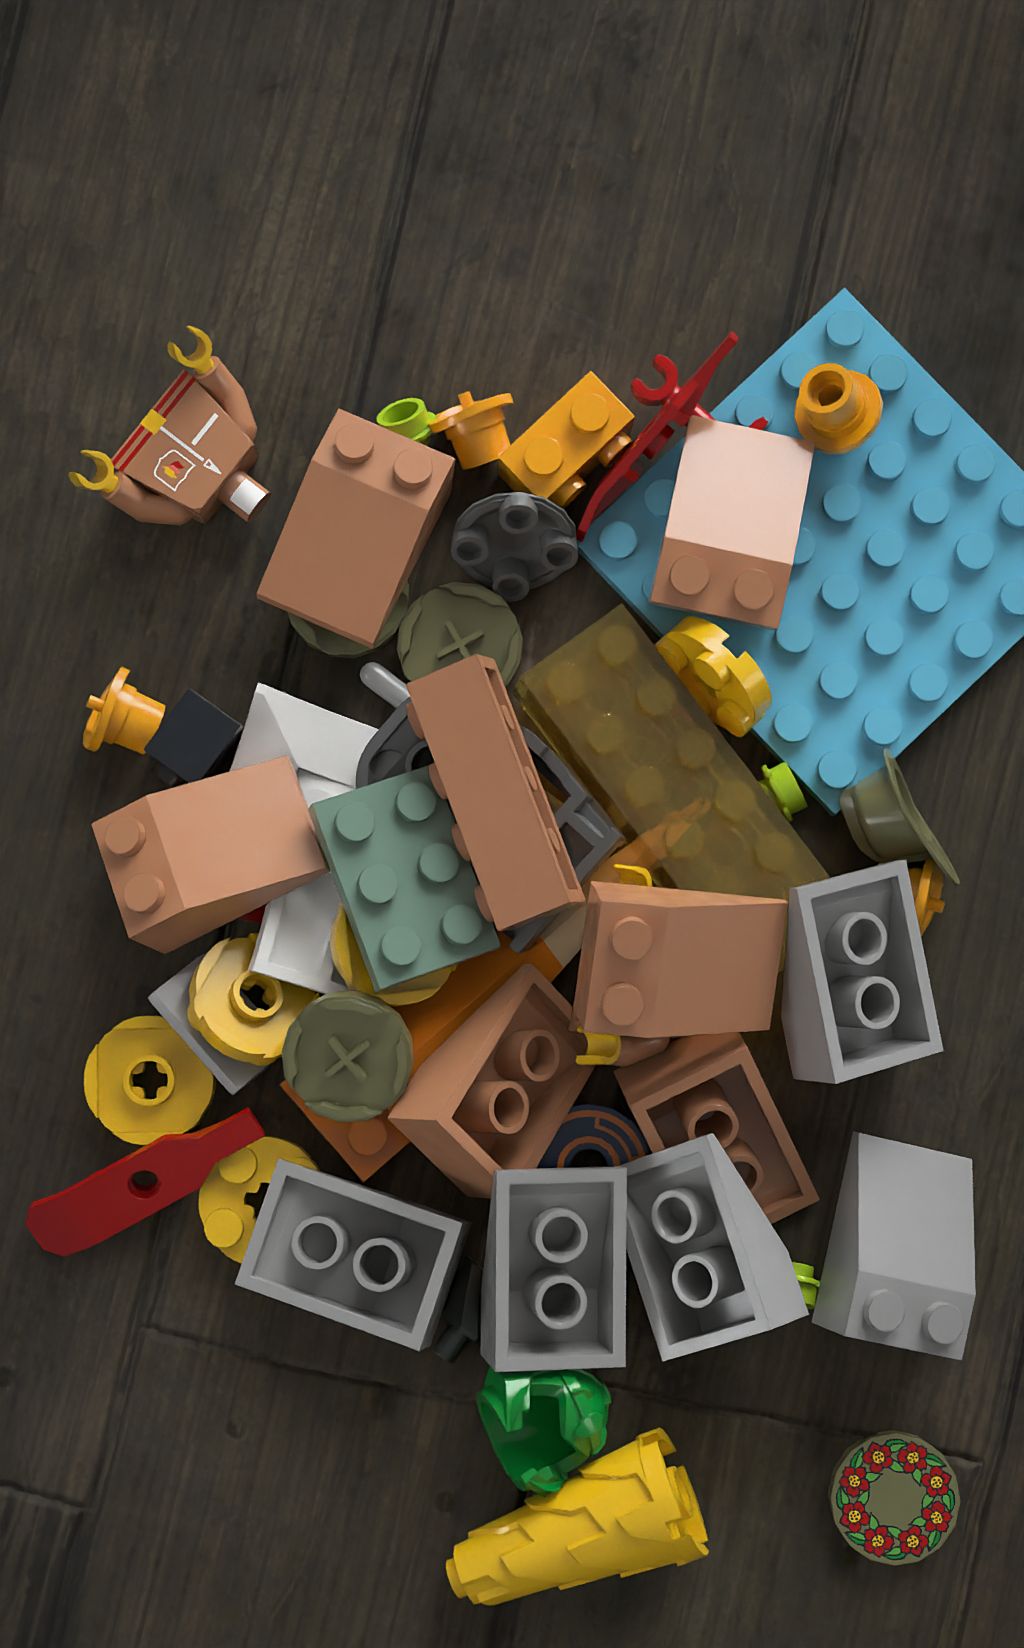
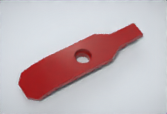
[576,331,739,542]
[25,1107,265,1257]

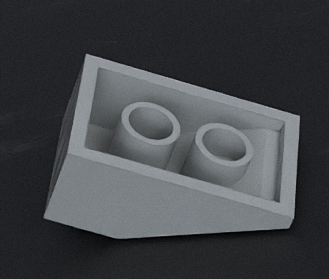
[781,860,943,1084]
[811,1131,976,1360]
[616,1133,809,1361]
[235,1159,472,1351]
[481,1167,627,1372]

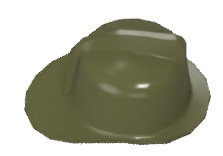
[839,747,960,886]

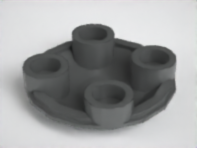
[451,492,578,602]

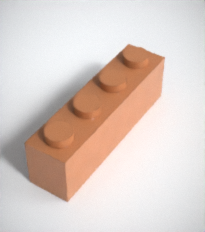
[405,654,586,931]

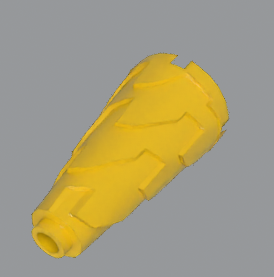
[446,1427,709,1605]

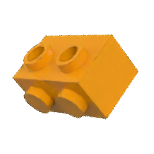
[498,371,635,509]

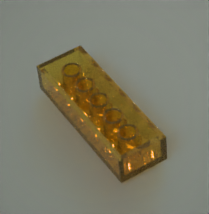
[512,603,830,972]

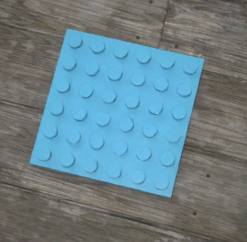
[577,287,1024,817]

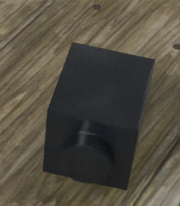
[143,688,244,788]

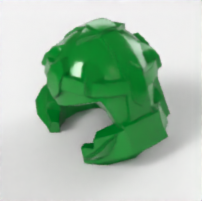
[476,1366,611,1497]

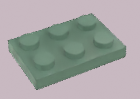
[308,765,501,993]

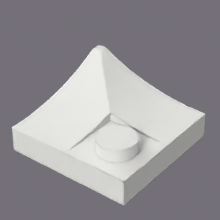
[229,683,379,808]
[248,871,350,994]

